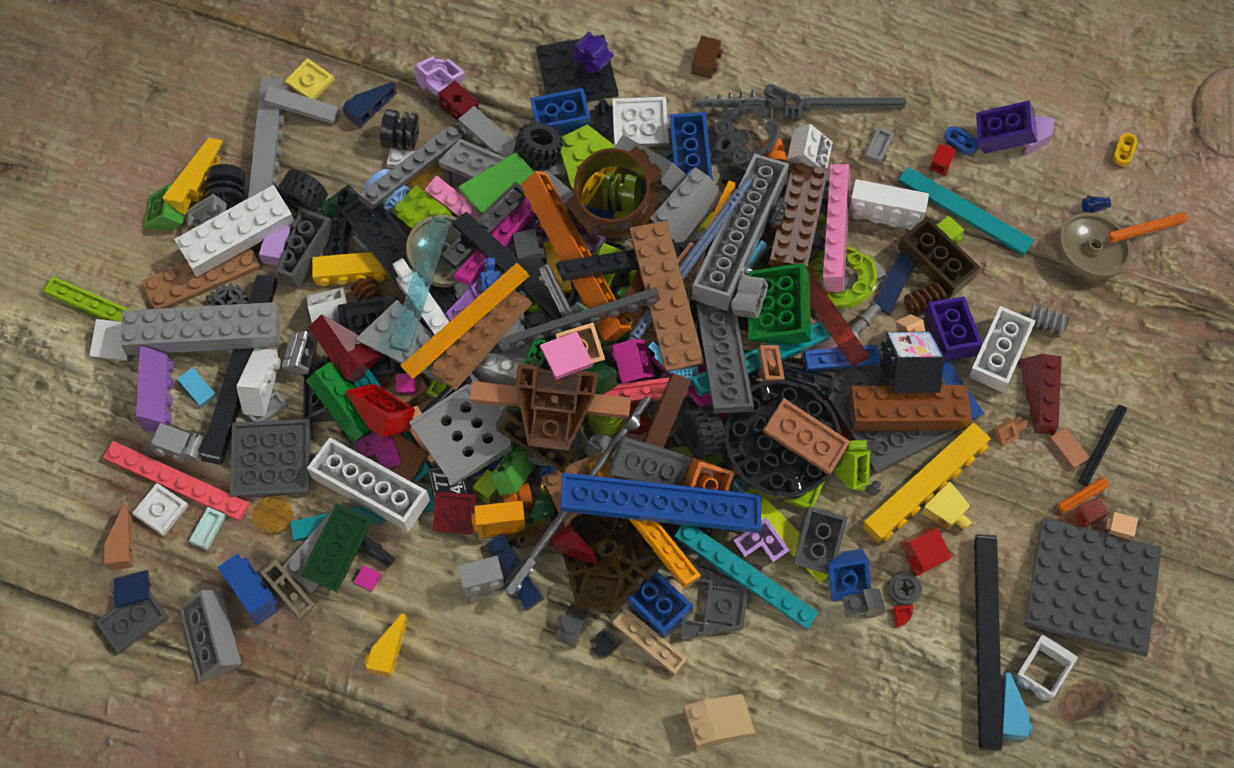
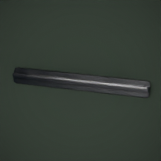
[1078,405,1127,486]

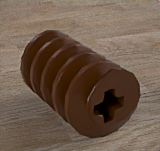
[350,278,384,301]
[904,282,947,315]

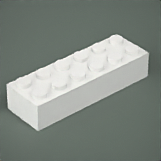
[174,185,294,277]
[307,438,430,532]

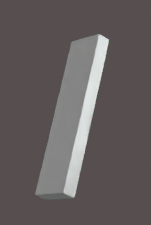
[263,85,338,124]

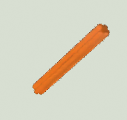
[1107,212,1188,243]

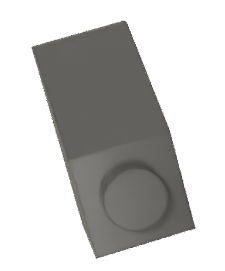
[557,603,590,648]

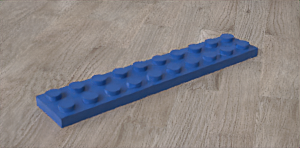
[560,473,761,533]

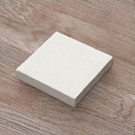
[89,319,130,362]
[132,483,189,536]

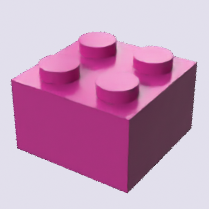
[612,339,656,383]

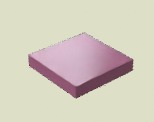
[540,332,593,380]

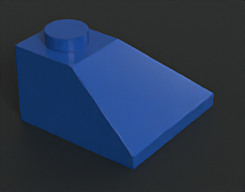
[828,549,871,601]

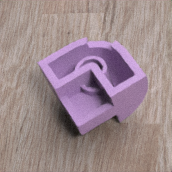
[415,57,465,96]

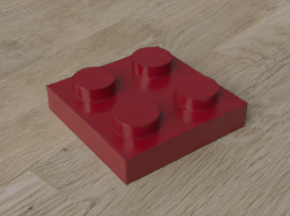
[432,491,476,535]

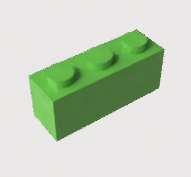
[490,444,536,495]

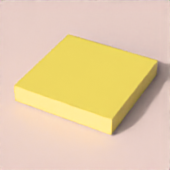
[284,58,335,99]

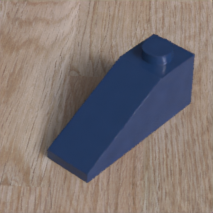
[343,82,397,128]

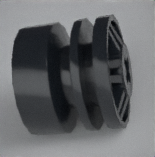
[380,109,419,151]
[205,164,246,210]

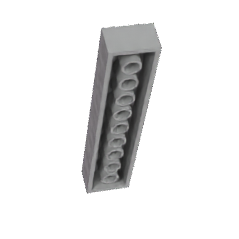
[691,154,789,311]

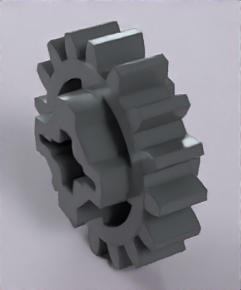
[207,283,249,306]

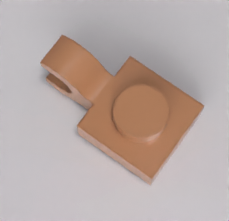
[994,417,1029,446]

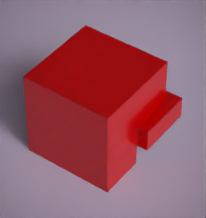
[900,528,952,576]

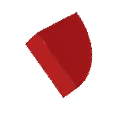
[892,604,913,628]

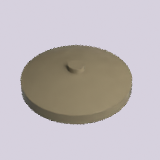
[1058,213,1132,280]
[406,215,477,287]

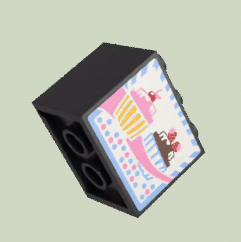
[880,332,945,393]

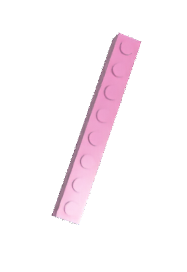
[823,164,851,292]

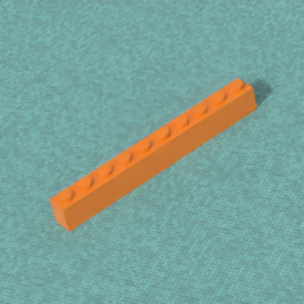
[520,171,632,341]

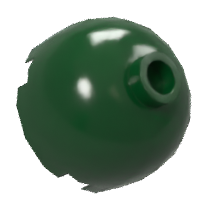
[526,491,559,527]

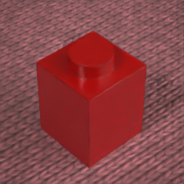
[929,144,956,176]

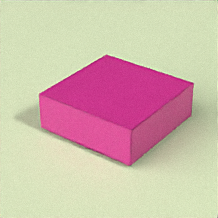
[396,374,416,395]
[354,565,382,592]

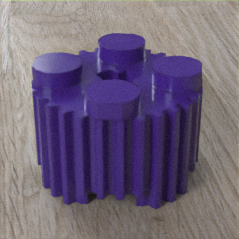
[572,31,614,74]

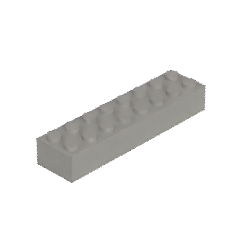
[121,302,280,355]

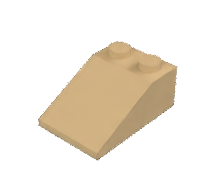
[683,694,755,751]

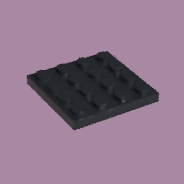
[535,34,619,102]

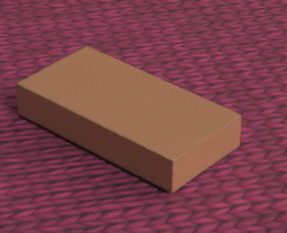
[1049,428,1090,470]

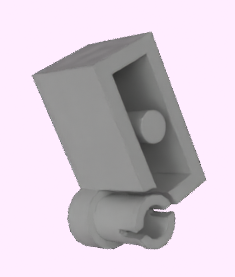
[151,423,204,463]

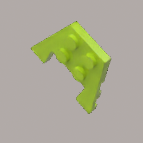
[560,125,622,192]

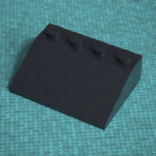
[338,296,407,377]

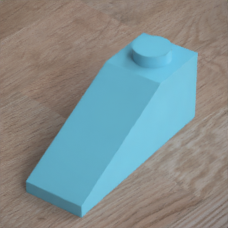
[1001,673,1032,741]

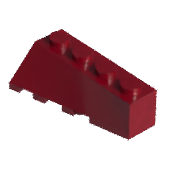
[1019,354,1062,435]

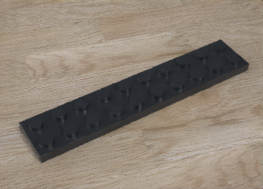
[340,199,457,316]

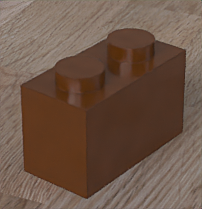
[691,36,723,79]

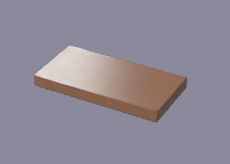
[762,398,850,475]

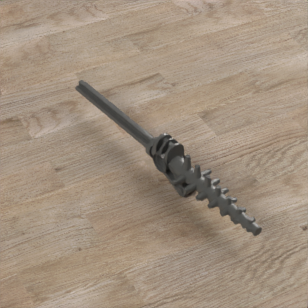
[694,84,906,121]

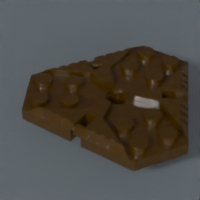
[562,514,667,615]

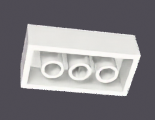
[849,179,929,230]
[968,306,1035,393]

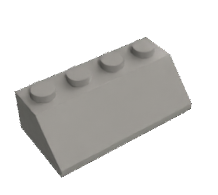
[650,167,722,243]
[179,590,241,682]

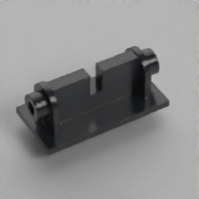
[594,100,612,137]

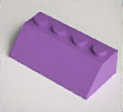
[136,346,174,433]

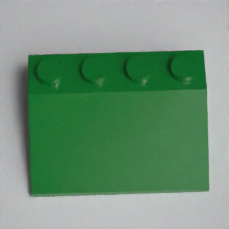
[748,263,811,344]

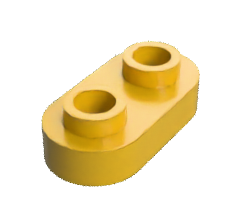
[1113,133,1138,167]

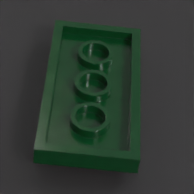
[300,503,373,593]

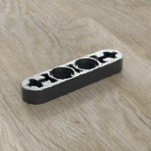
[329,187,357,255]

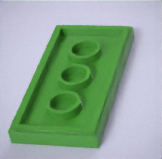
[458,152,534,216]

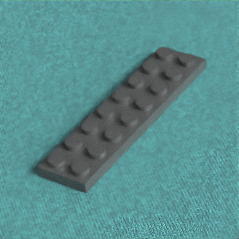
[695,301,754,413]

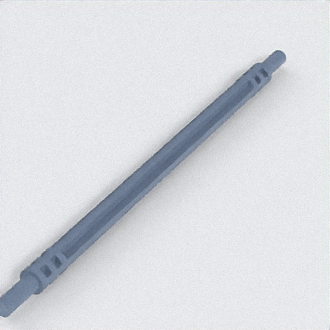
[627,177,753,341]

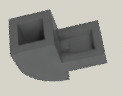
[842,589,886,618]

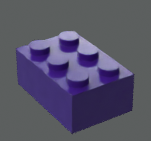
[976,100,1038,154]
[924,296,983,362]

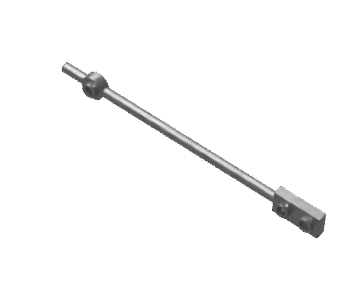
[501,395,651,595]

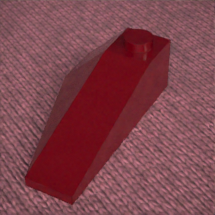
[308,314,383,382]

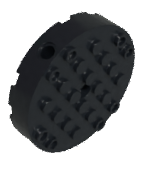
[722,380,841,501]

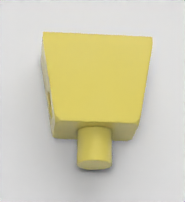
[922,482,972,531]

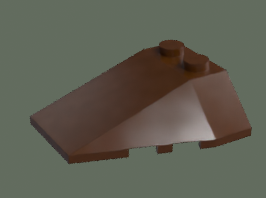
[516,364,598,451]

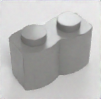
[731,276,768,319]

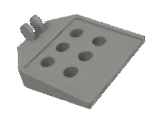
[409,384,515,486]

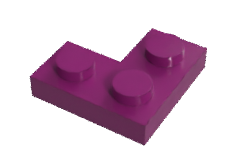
[354,432,401,470]

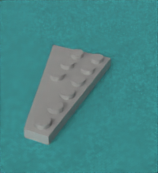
[355,300,479,386]

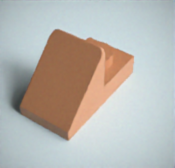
[757,345,785,381]

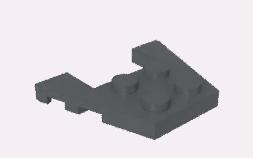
[680,562,748,640]

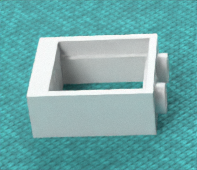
[1014,635,1078,702]

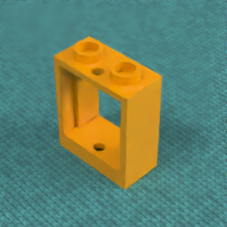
[471,501,526,538]

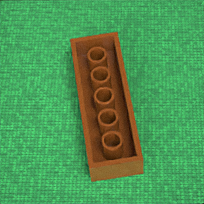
[848,385,972,431]

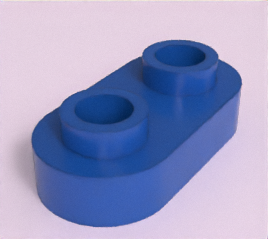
[944,127,978,155]

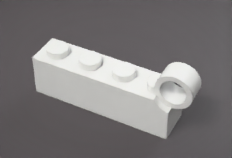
[392,258,449,336]

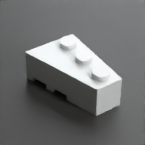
[236,348,281,417]

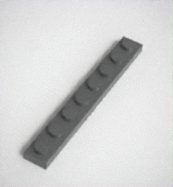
[358,125,465,210]
[506,287,661,349]

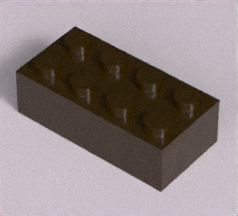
[898,217,981,298]

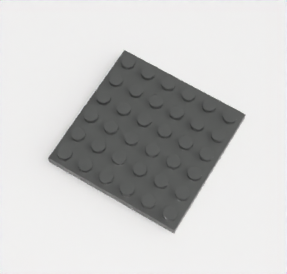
[825,345,973,474]
[1024,517,1162,657]

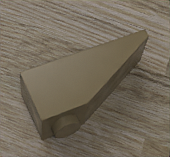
[257,558,314,618]

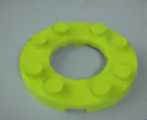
[807,247,878,310]

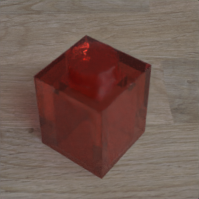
[1073,496,1109,528]

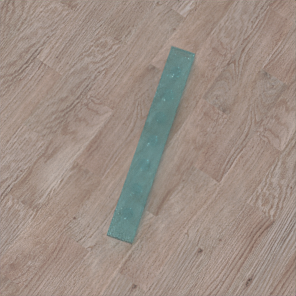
[390,216,451,353]

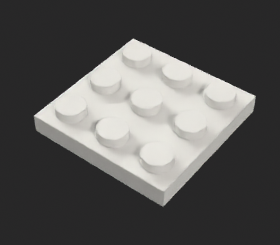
[612,97,669,147]

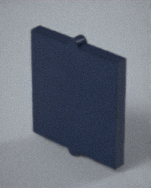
[112,570,151,608]

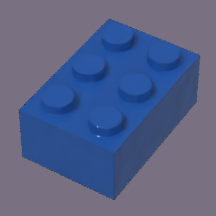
[530,88,591,135]
[218,553,278,626]
[625,572,693,639]

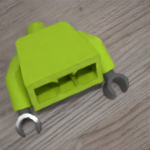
[834,437,883,496]

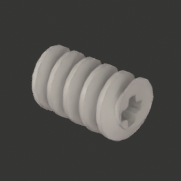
[1028,302,1071,336]

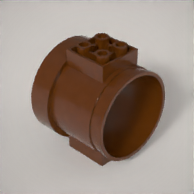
[565,146,662,242]

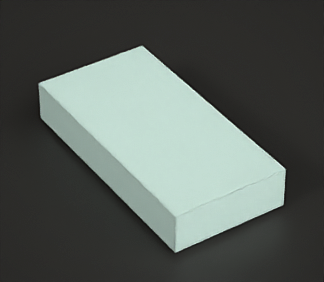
[189,507,226,551]

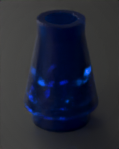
[1082,196,1111,213]

